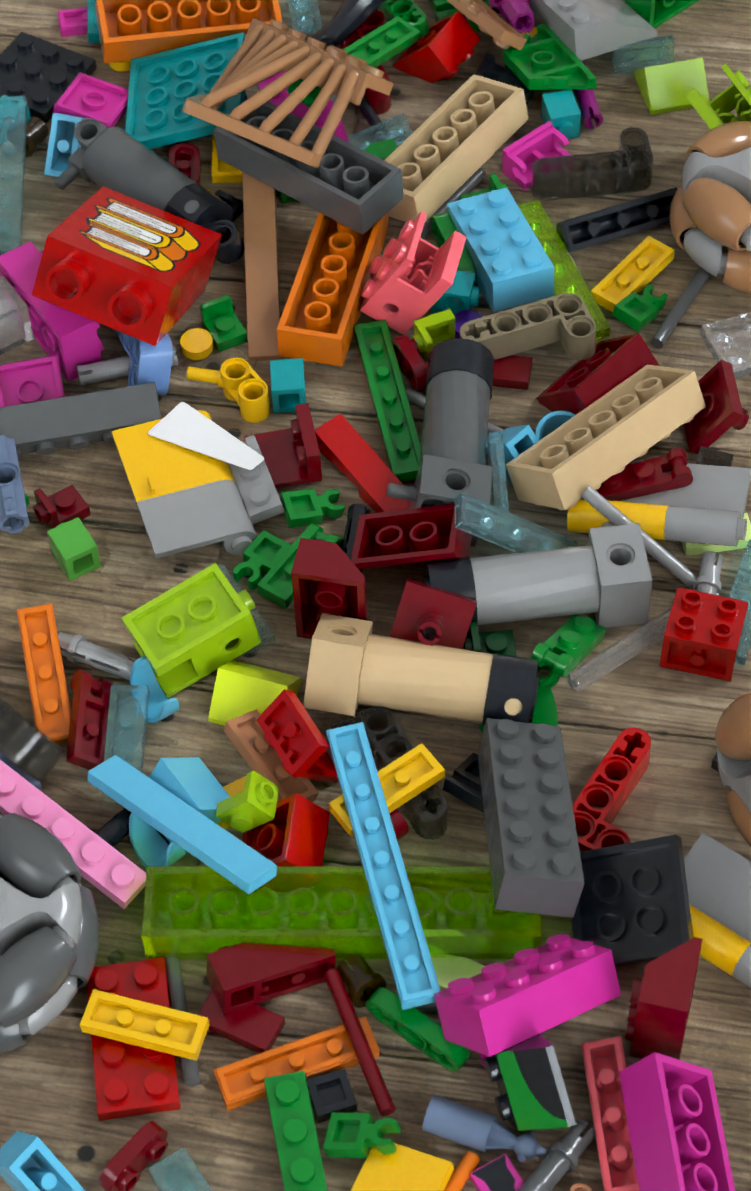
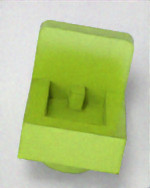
[410,309,455,362]
[215,771,279,833]

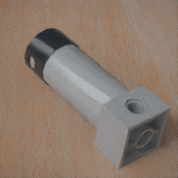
[423,522,652,628]

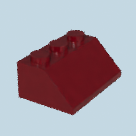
[536,333,659,415]
[351,503,472,570]
[291,538,367,639]
[625,937,703,1060]

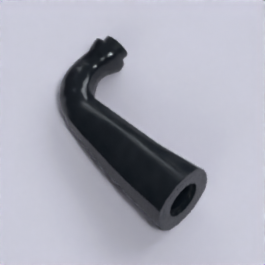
[304,0,387,49]

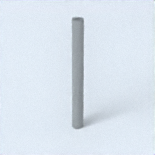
[581,485,698,587]

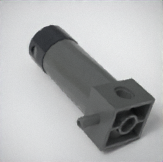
[386,338,494,547]

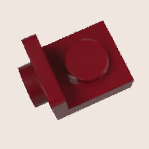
[33,485,91,529]

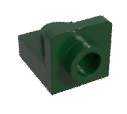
[463,622,517,656]

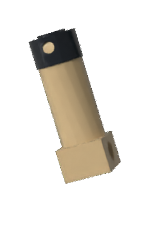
[303,613,540,727]

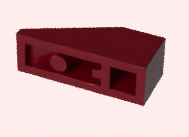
[207,942,336,1015]

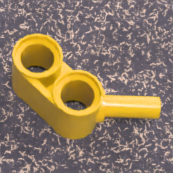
[186,358,270,423]

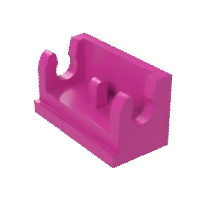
[502,121,571,190]

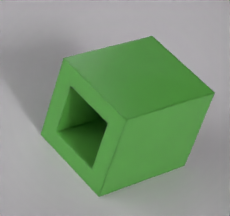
[47,517,101,581]

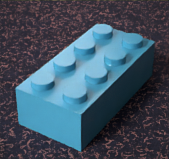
[447,187,554,313]

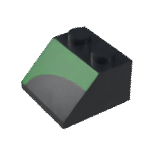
[484,1034,576,1131]

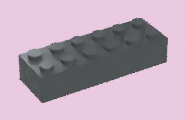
[214,101,404,235]
[478,718,584,918]

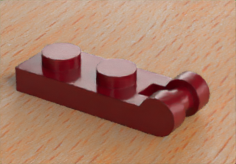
[596,448,693,501]
[66,669,113,770]

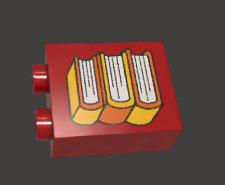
[32,186,222,346]

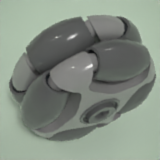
[0,813,99,1055]

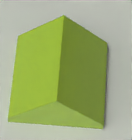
[633,57,710,115]

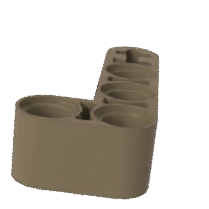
[460,293,596,360]

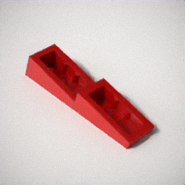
[315,413,409,513]

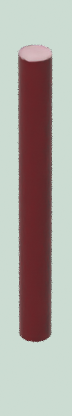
[323,969,396,1116]

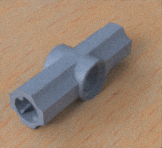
[0,435,29,534]

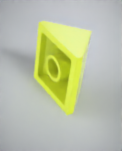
[208,660,302,726]

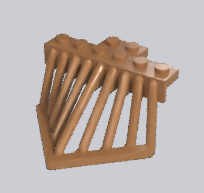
[182,18,394,168]

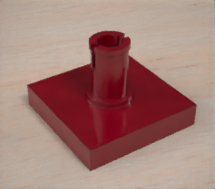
[684,360,749,455]
[389,579,477,649]

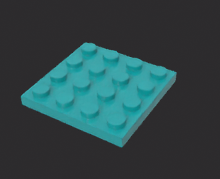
[125,32,245,149]

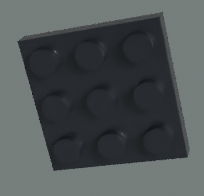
[0,32,97,123]
[571,834,693,967]

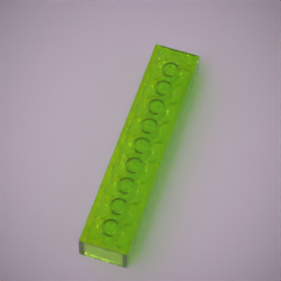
[141,867,542,959]

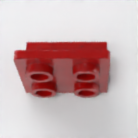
[659,588,748,682]
[256,689,339,783]

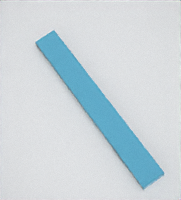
[326,722,440,1010]

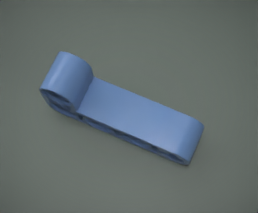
[114,329,173,396]

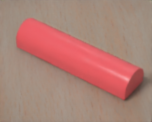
[581,1036,639,1191]

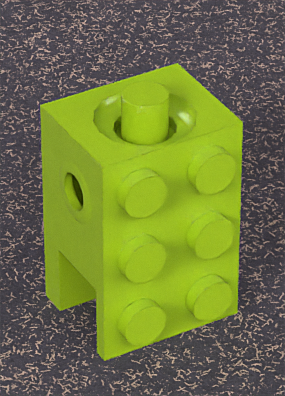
[685,64,751,130]
[121,563,262,698]

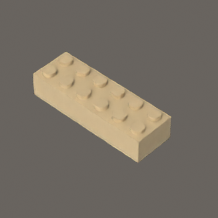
[384,74,528,222]
[506,365,706,510]

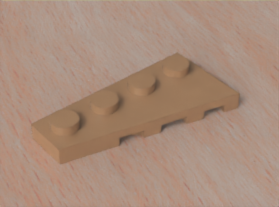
[446,0,527,50]

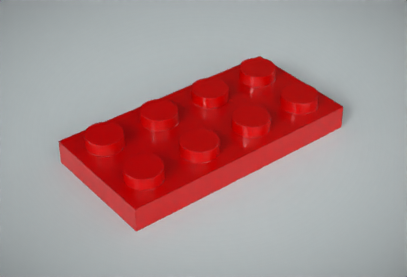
[87,957,181,1121]

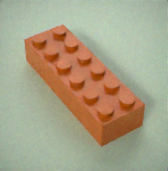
[95,0,283,63]
[277,212,389,367]

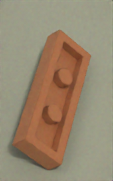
[223,709,319,802]

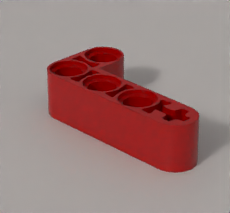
[573,727,651,852]

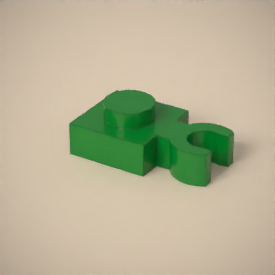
[612,285,668,332]
[280,488,345,528]
[233,530,291,591]
[323,1112,401,1158]

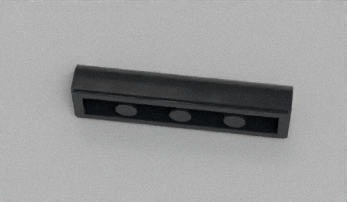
[556,187,677,254]

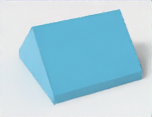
[149,757,230,843]

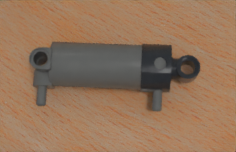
[55,118,245,264]

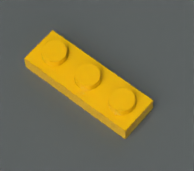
[590,236,675,312]
[329,743,445,838]
[80,989,209,1061]

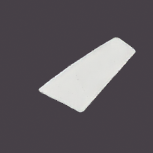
[148,402,264,470]

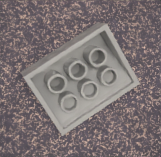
[528,0,657,61]

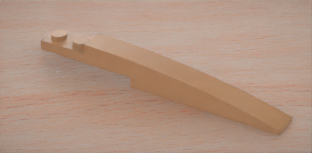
[242,171,282,361]

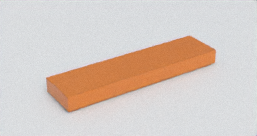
[17,603,71,748]
[214,1016,380,1111]

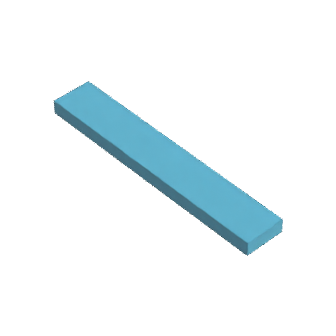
[88,755,277,895]

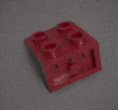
[244,403,322,488]

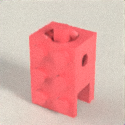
[360,211,466,335]

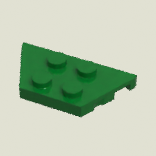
[503,23,597,90]

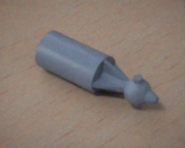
[422,1095,547,1162]

